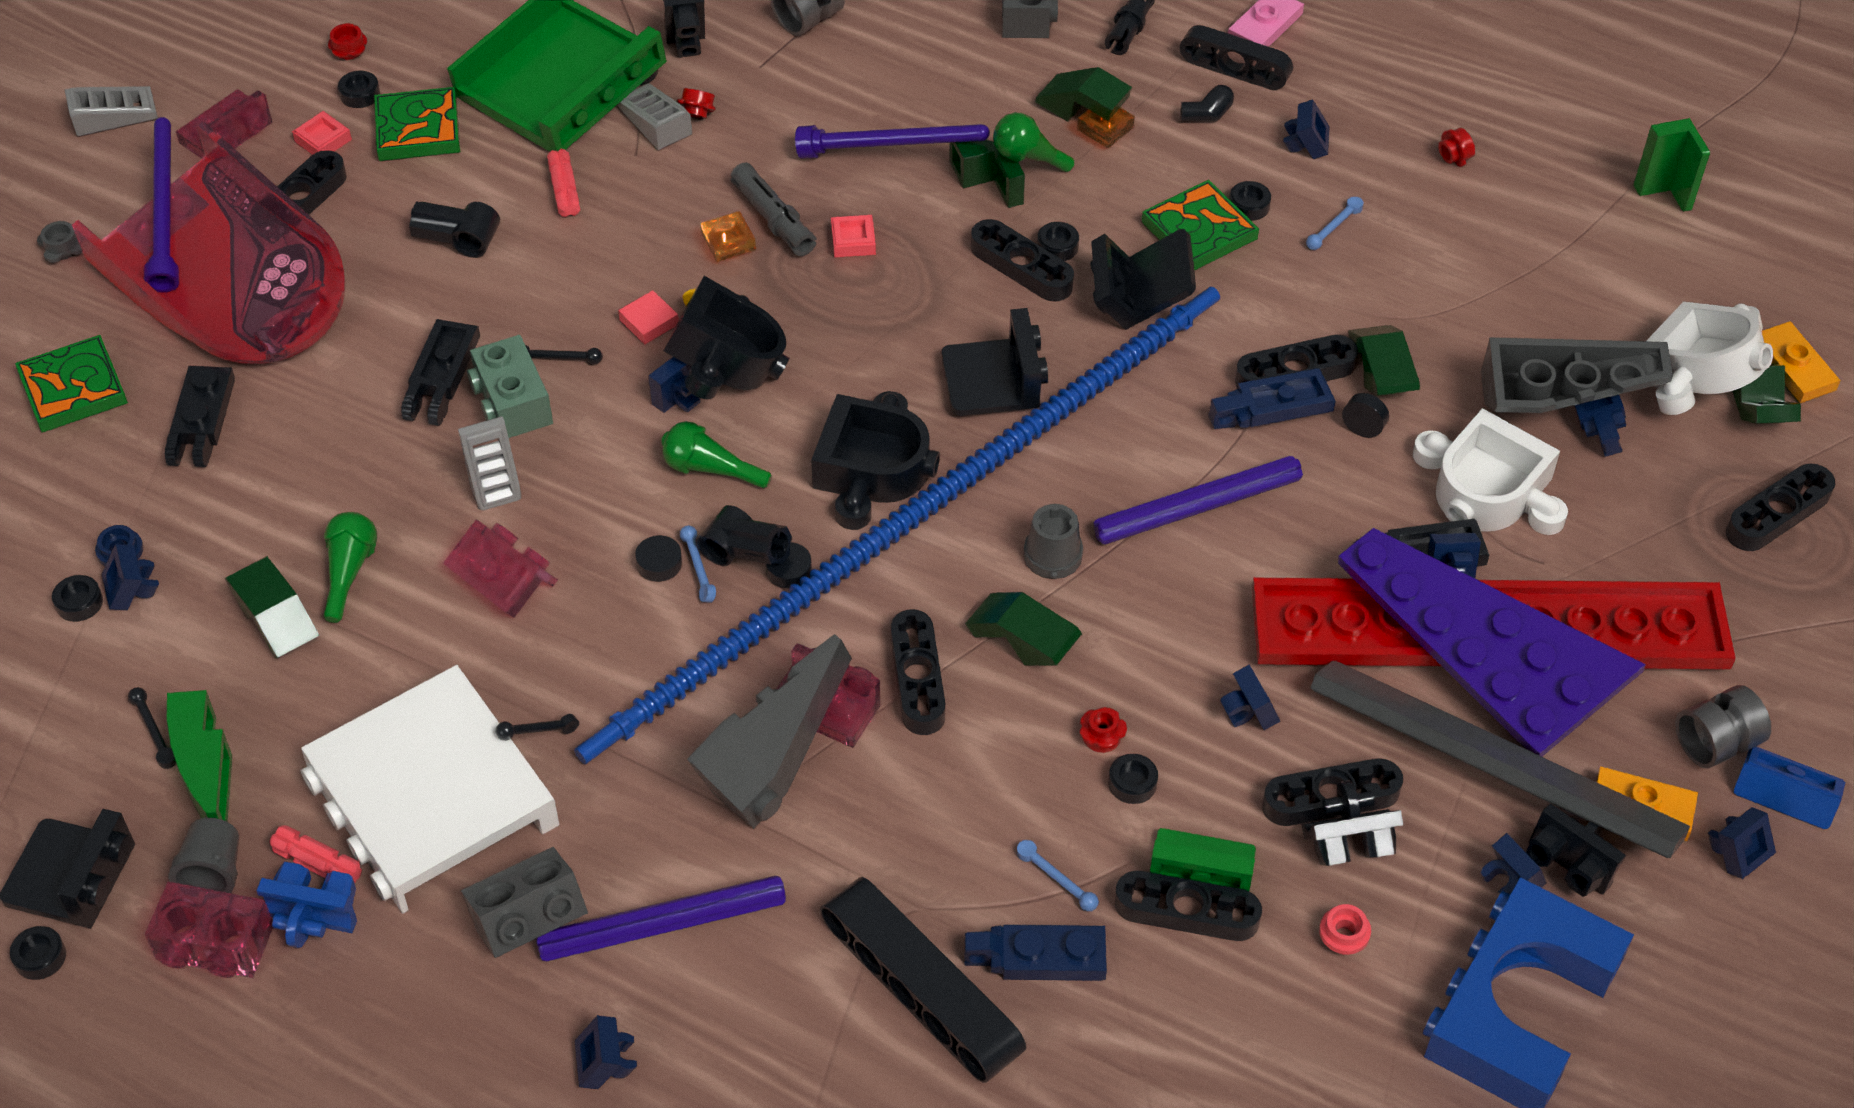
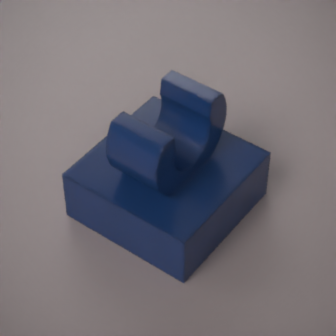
[1283,99,1330,159]
[648,357,701,413]
[1427,533,1481,578]
[101,544,159,610]
[1220,664,1281,730]
[1708,807,1776,879]
[1481,833,1547,895]
[575,1015,637,1089]

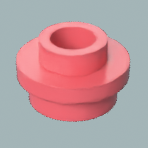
[1319,904,1371,955]

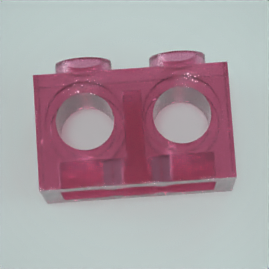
[145,882,273,978]

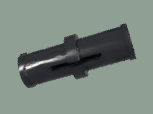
[1104,0,1155,55]

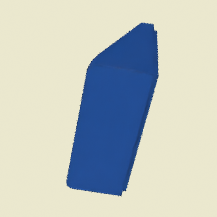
[1734,746,1846,829]

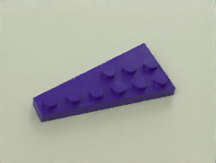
[1338,528,1646,757]

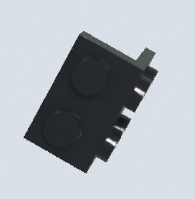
[1090,229,1196,330]
[942,308,1048,416]
[0,809,135,929]

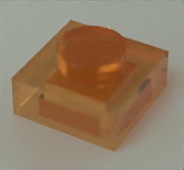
[1077,107,1135,148]
[701,211,756,262]

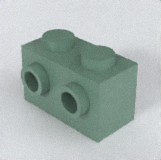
[467,335,553,438]

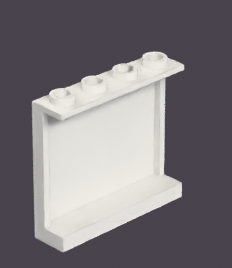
[300,665,559,914]

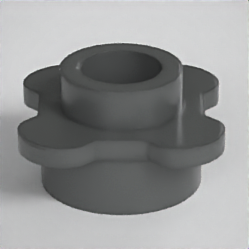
[37,221,86,263]

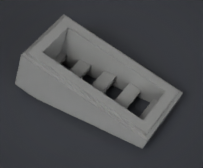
[617,83,692,150]
[64,86,158,136]
[458,417,521,510]

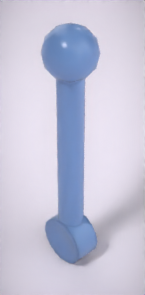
[1306,197,1364,250]
[680,525,716,603]
[1017,840,1099,911]

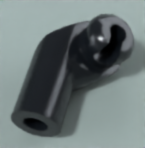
[1180,85,1234,122]

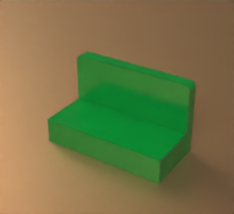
[1633,118,1710,212]
[1150,828,1256,891]

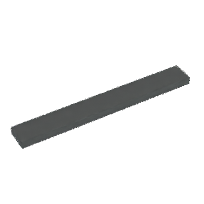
[1311,661,1690,858]

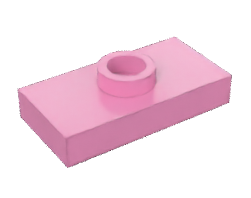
[1228,0,1304,47]

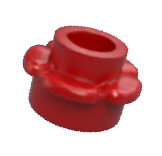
[328,23,367,60]
[677,88,716,119]
[1438,127,1475,167]
[1080,707,1127,753]

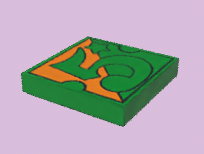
[374,87,461,161]
[1141,179,1259,271]
[15,335,128,433]

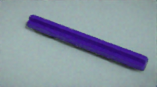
[1093,456,1303,545]
[536,875,786,961]

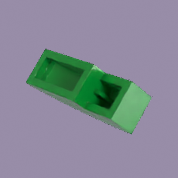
[167,690,233,822]

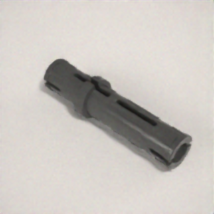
[730,162,817,256]

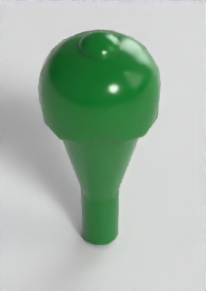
[993,112,1074,172]
[661,421,772,489]
[323,512,377,623]

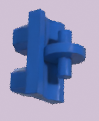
[256,862,357,948]

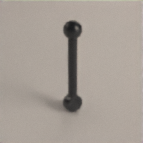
[525,345,603,365]
[128,687,176,769]
[495,714,579,741]

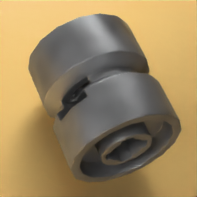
[771,0,845,36]
[1675,685,1772,769]

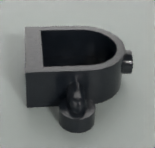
[663,275,790,399]
[811,391,940,530]

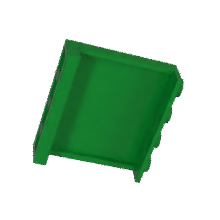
[447,0,667,152]

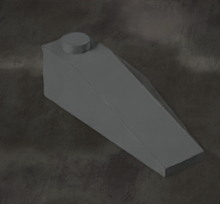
[1481,337,1673,413]
[687,634,852,829]

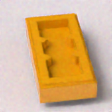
[1762,321,1841,403]
[1596,766,1698,841]

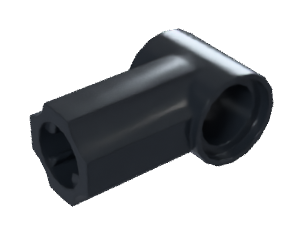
[409,201,500,258]
[697,505,792,566]

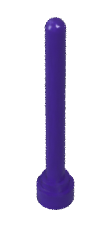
[144,117,179,292]
[795,124,990,159]

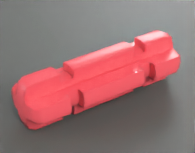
[547,149,580,217]
[269,825,362,883]

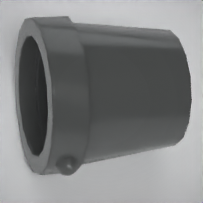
[1023,504,1083,579]
[168,818,239,901]

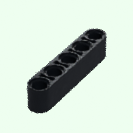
[820,877,1027,1083]

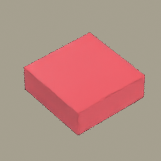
[292,111,352,155]
[831,215,876,258]
[618,290,679,345]

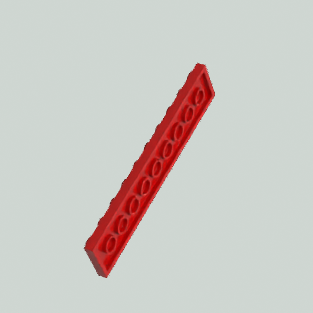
[1252,577,1736,669]

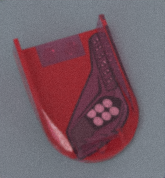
[72,120,346,364]

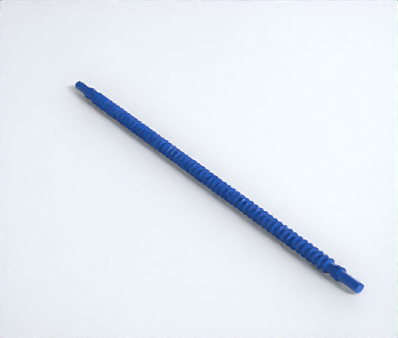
[574,287,1220,764]

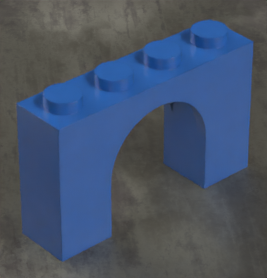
[1423,877,1634,1108]

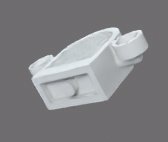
[1647,302,1773,415]
[1413,408,1568,535]

